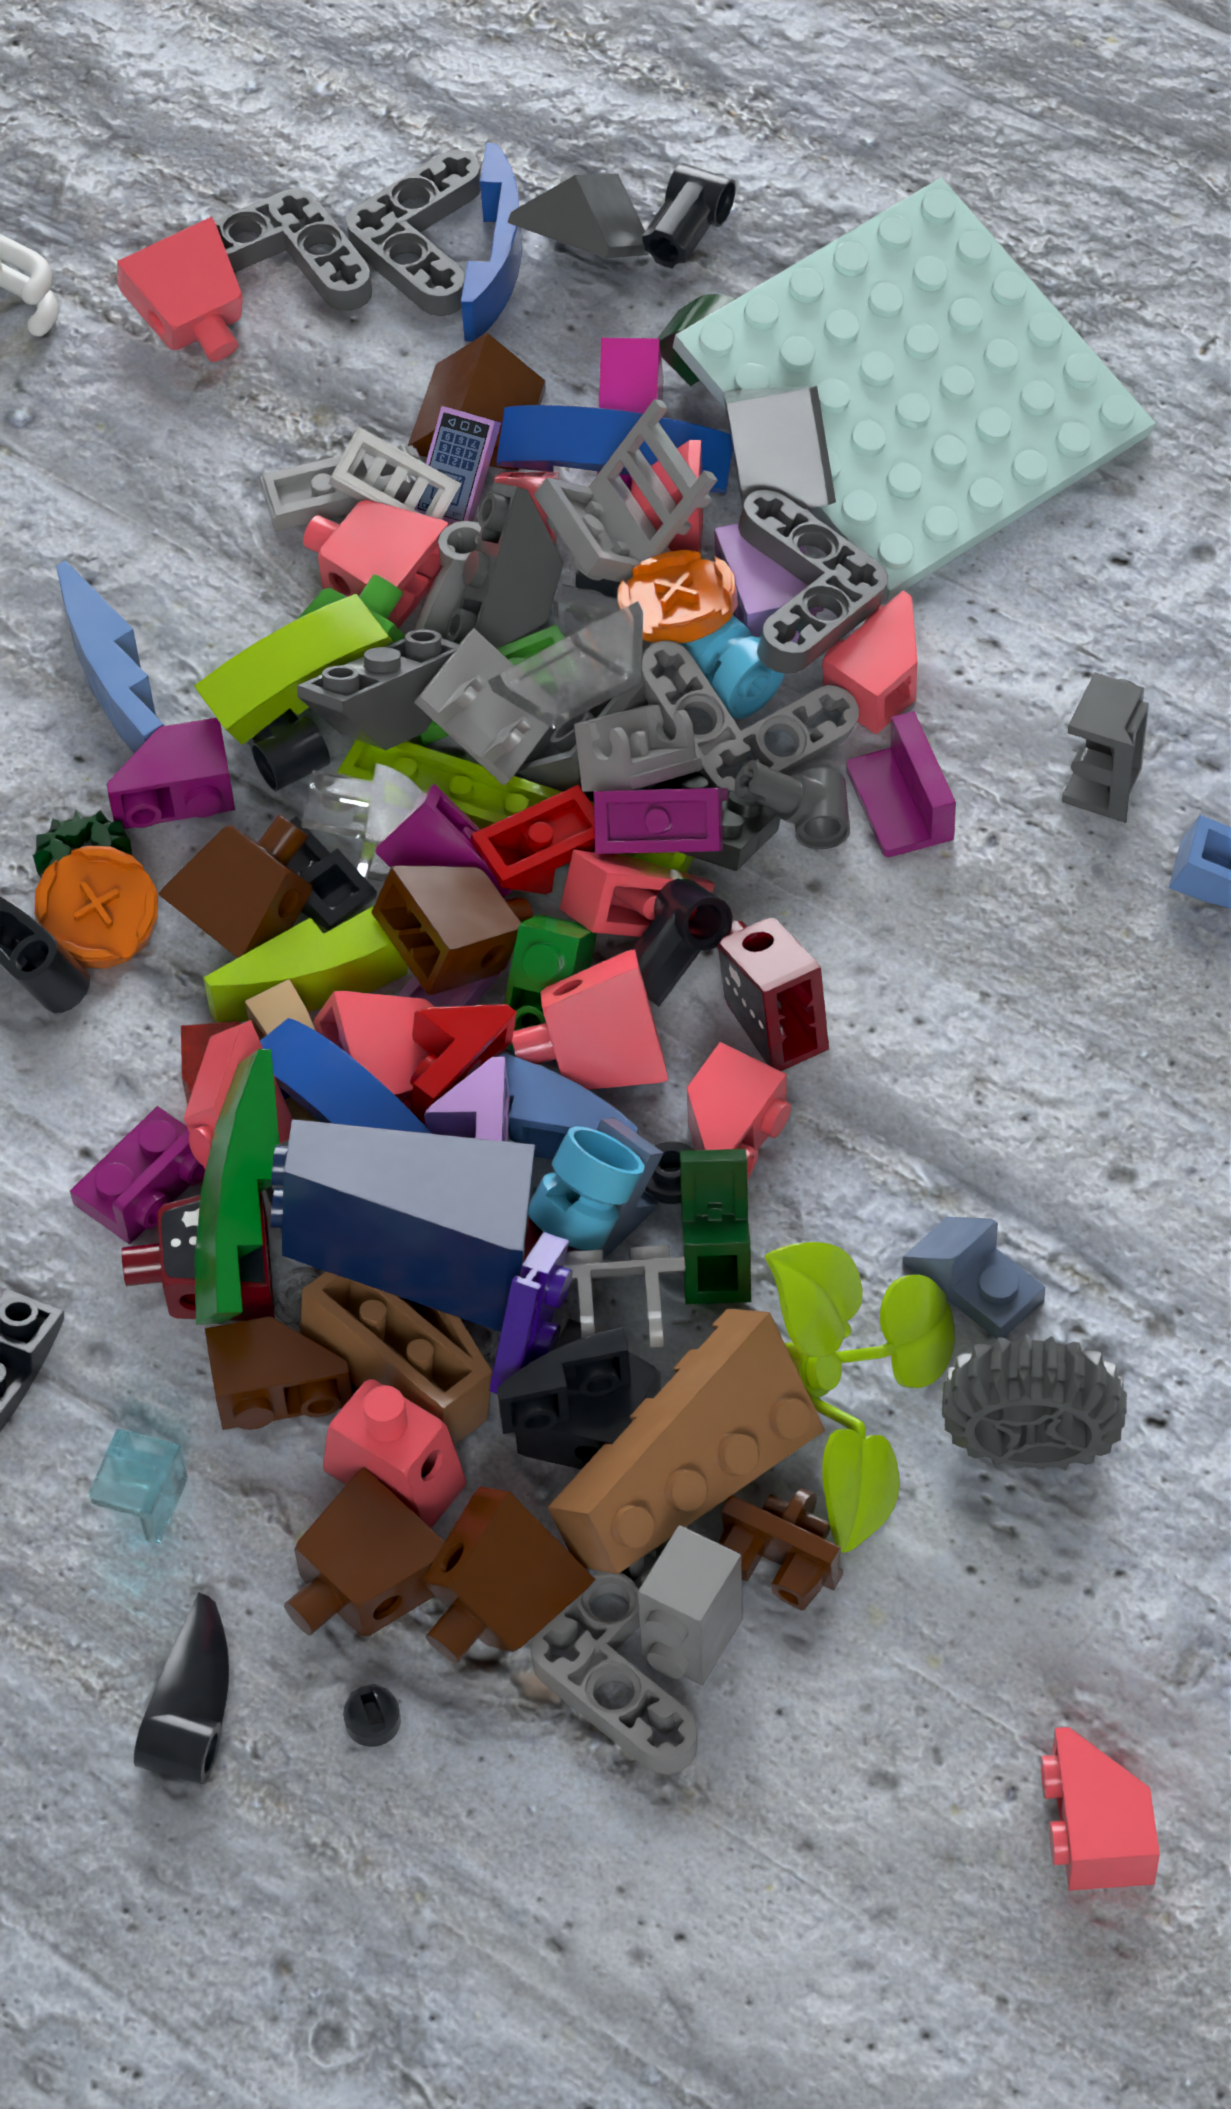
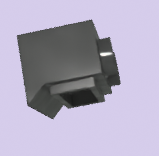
[1062,672,1149,823]

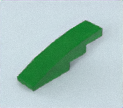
[195,1049,280,1325]

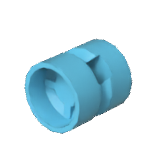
[675,615,785,719]
[528,1126,645,1251]

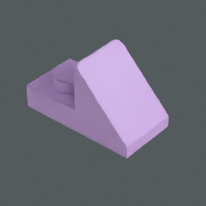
[424,1057,510,1142]

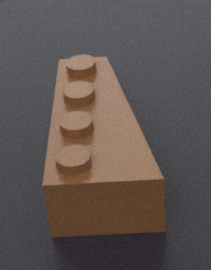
[547,1308,825,1574]

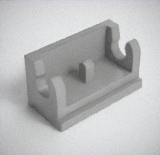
[574,705,703,792]

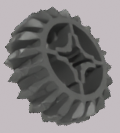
[942,1335,1127,1471]

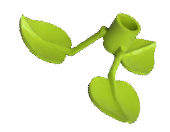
[764,1242,955,1553]

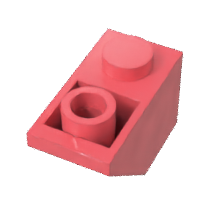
[822,591,918,735]
[687,1042,791,1179]
[1040,1727,1160,1891]

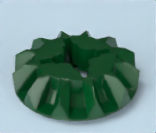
[33,809,132,878]

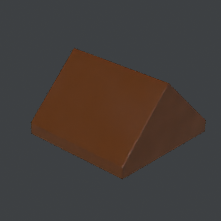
[408,333,546,471]

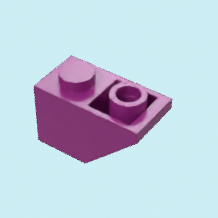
[106,717,236,829]

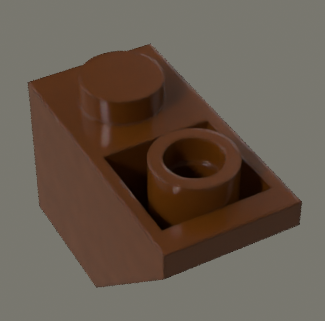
[204,1316,353,1430]

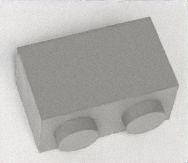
[638,1525,743,1686]

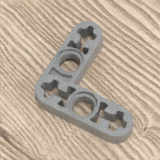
[636,641,859,794]
[530,1538,698,1775]

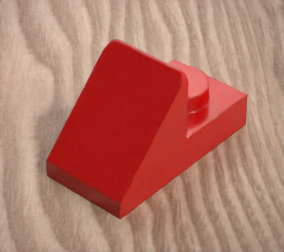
[471,785,595,895]
[410,1004,517,1125]

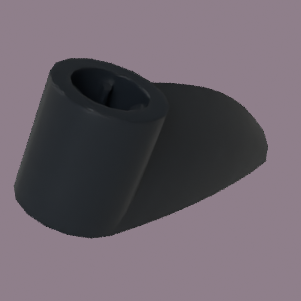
[0,897,90,1013]
[133,1592,229,1784]

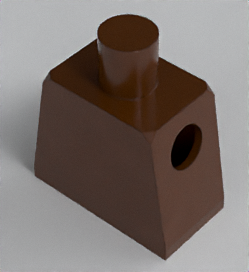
[158,814,312,958]
[371,866,533,995]
[284,1467,445,1636]
[424,1486,596,1663]

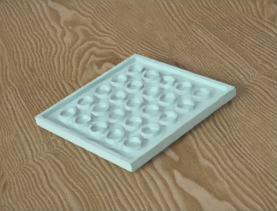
[673,177,1156,602]

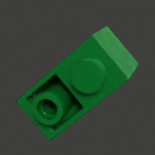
[504,914,597,1061]

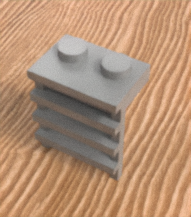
[534,399,718,583]

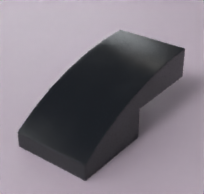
[287,816,377,931]

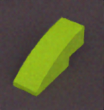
[194,594,392,745]
[203,906,408,1022]

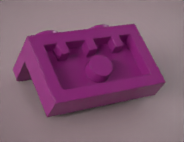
[70,1106,205,1245]

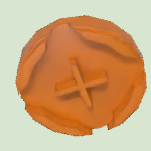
[618,550,738,643]
[34,846,158,969]

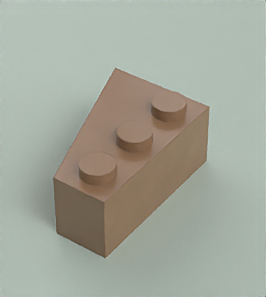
[300,1271,492,1446]

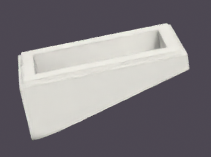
[328,427,461,520]

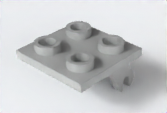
[414,628,562,785]
[564,1245,685,1348]

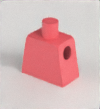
[117,216,243,362]
[303,500,449,629]
[512,949,669,1090]
[313,991,434,1110]
[323,1379,467,1528]

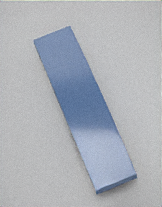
[56,560,164,753]

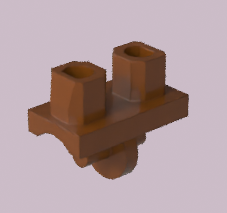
[719,1487,843,1611]

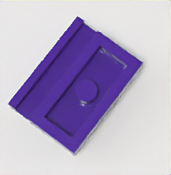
[489,1232,573,1394]

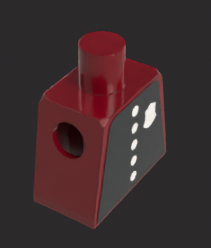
[716,918,829,1071]
[121,1192,276,1321]

